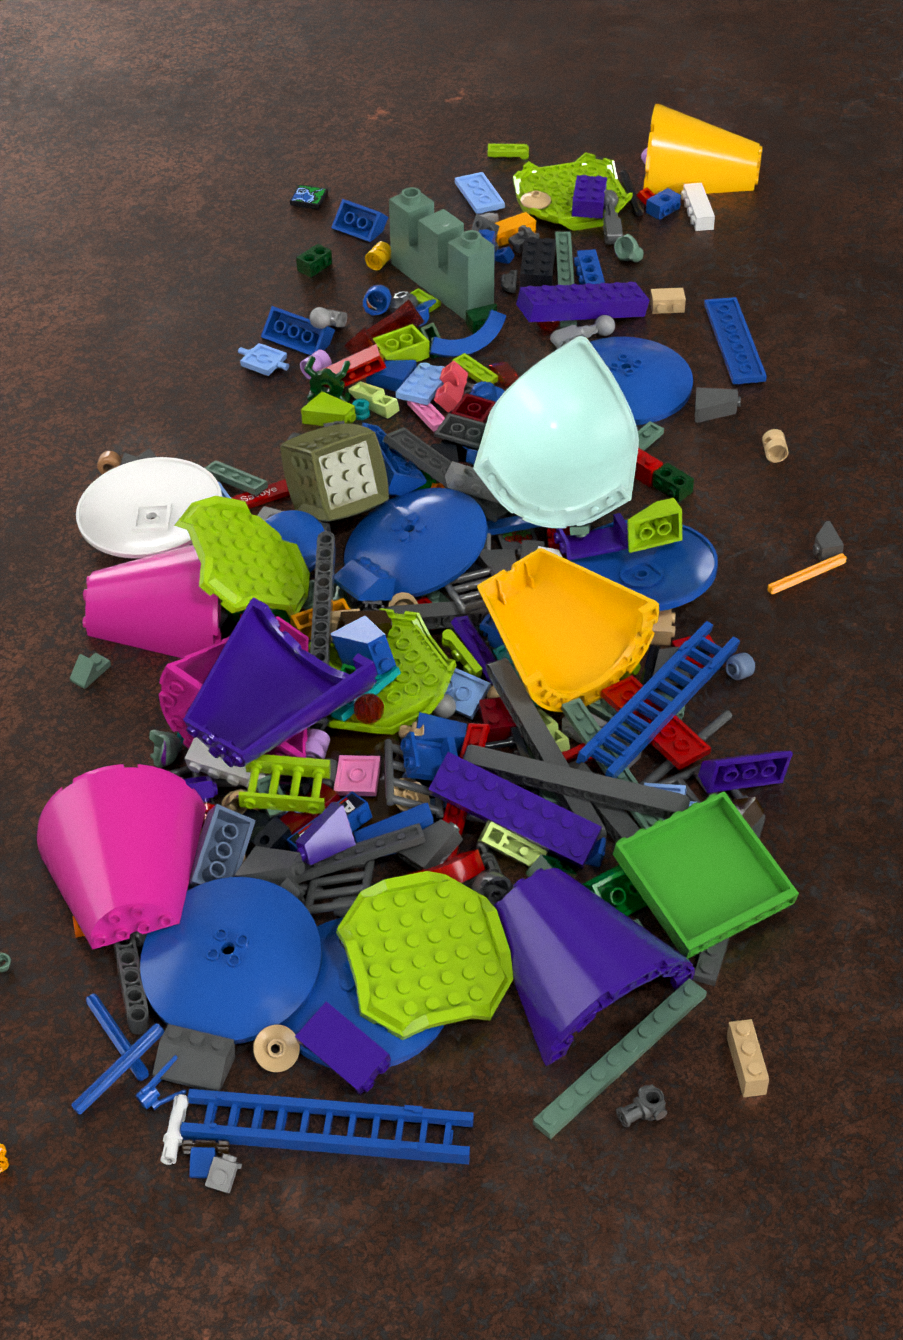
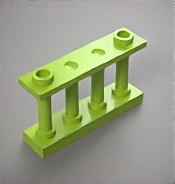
[238,754,331,814]

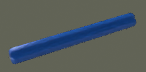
[86,993,149,1081]
[71,1023,164,1114]

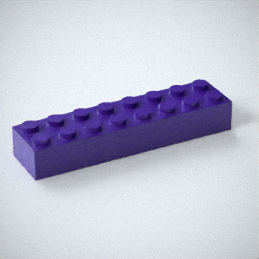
[516,282,650,322]
[428,752,602,869]

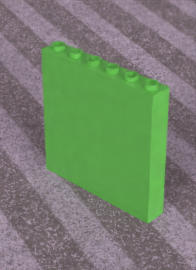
[613,792,799,959]

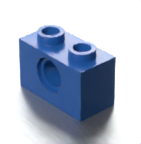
[646,188,681,220]

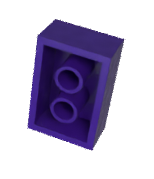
[572,175,607,219]

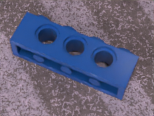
[574,249,605,285]

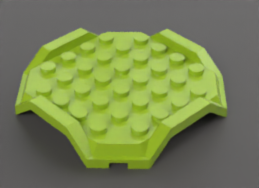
[513,152,633,231]
[174,496,310,619]
[308,608,456,735]
[336,871,514,1040]

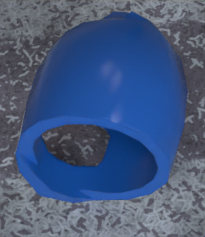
[363,285,392,315]

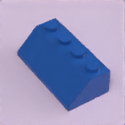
[261,306,335,355]

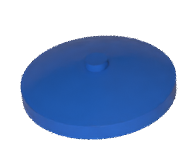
[265,510,325,572]

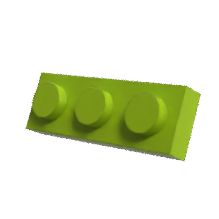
[452,353,498,384]

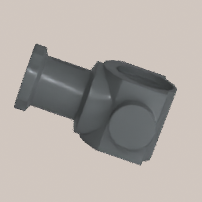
[616,1084,668,1128]

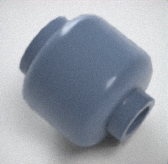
[726,652,755,680]

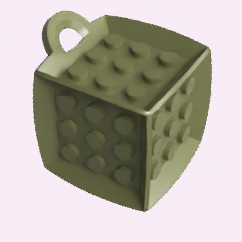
[280,424,389,522]

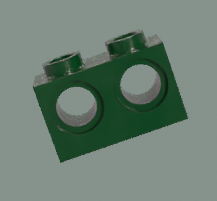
[296,244,332,278]
[652,462,694,503]

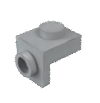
[205,1153,242,1193]

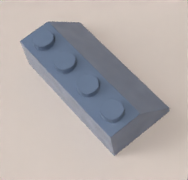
[187,804,256,890]

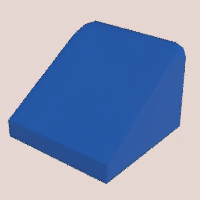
[495,246,515,264]
[586,837,606,867]
[189,1147,217,1178]

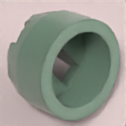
[0,953,11,973]

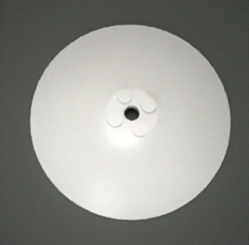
[76,457,222,558]

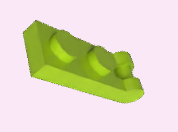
[488,144,529,160]
[442,629,483,678]

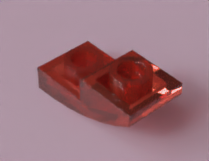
[489,361,519,386]

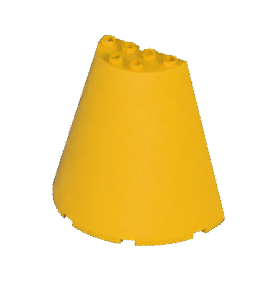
[643,104,762,195]
[477,548,659,712]

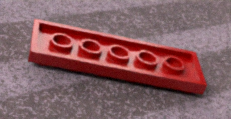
[600,675,711,770]

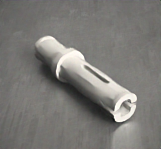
[160,1094,189,1165]

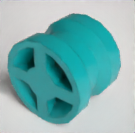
[352,399,370,420]

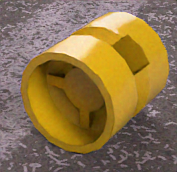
[365,241,391,271]

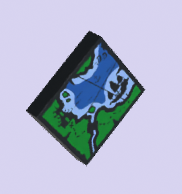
[290,185,328,209]

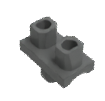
[508,225,539,253]

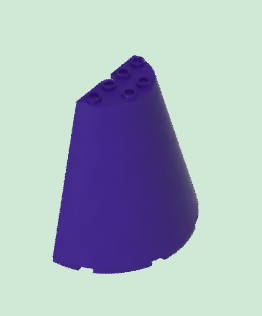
[183,597,377,767]
[494,868,695,1066]

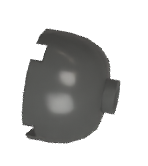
[470,871,514,906]

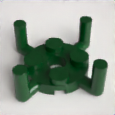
[304,356,352,403]

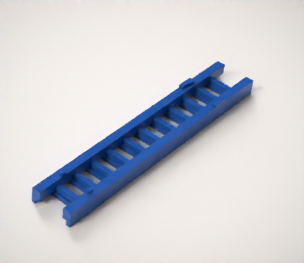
[576,621,740,778]
[180,1089,474,1165]

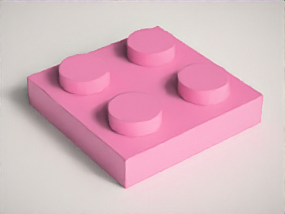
[334,755,382,796]

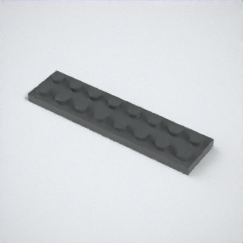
[383,427,512,522]

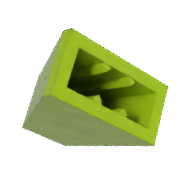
[301,392,356,426]

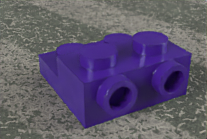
[184,775,218,802]

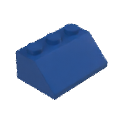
[331,199,388,242]
[334,557,396,601]

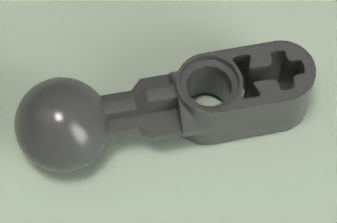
[603,190,623,245]

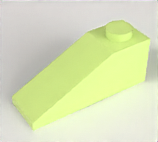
[478,821,548,867]

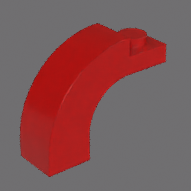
[407,849,485,883]

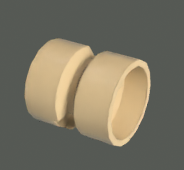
[762,429,789,463]

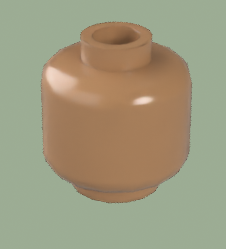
[97,451,121,475]

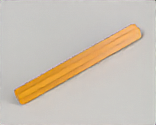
[767,553,847,595]

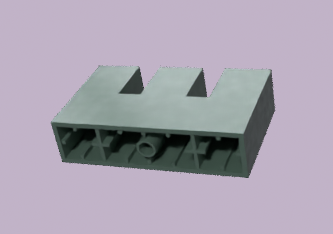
[389,187,494,321]

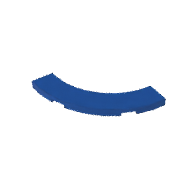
[429,310,506,358]

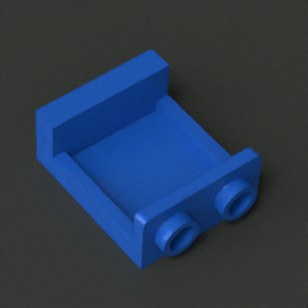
[400,732,458,781]

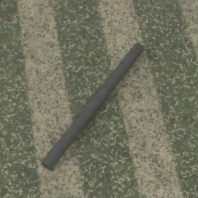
[639,710,733,785]

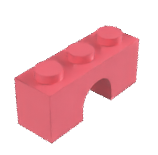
[434,361,468,413]

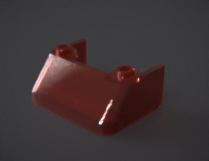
[344,300,424,354]

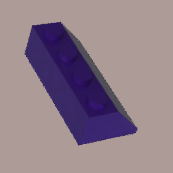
[698,751,793,793]

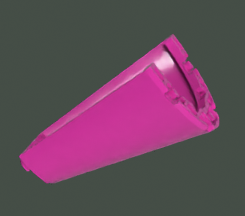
[83,545,221,658]
[37,764,206,950]

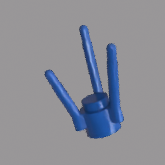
[135,1055,187,1110]

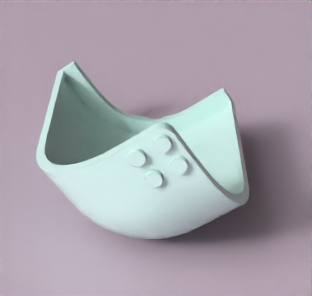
[473,336,639,528]

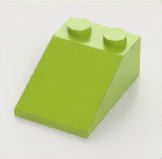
[369,324,430,362]
[627,498,682,553]

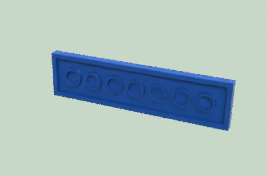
[704,297,767,384]

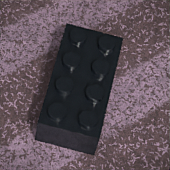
[520,237,556,287]

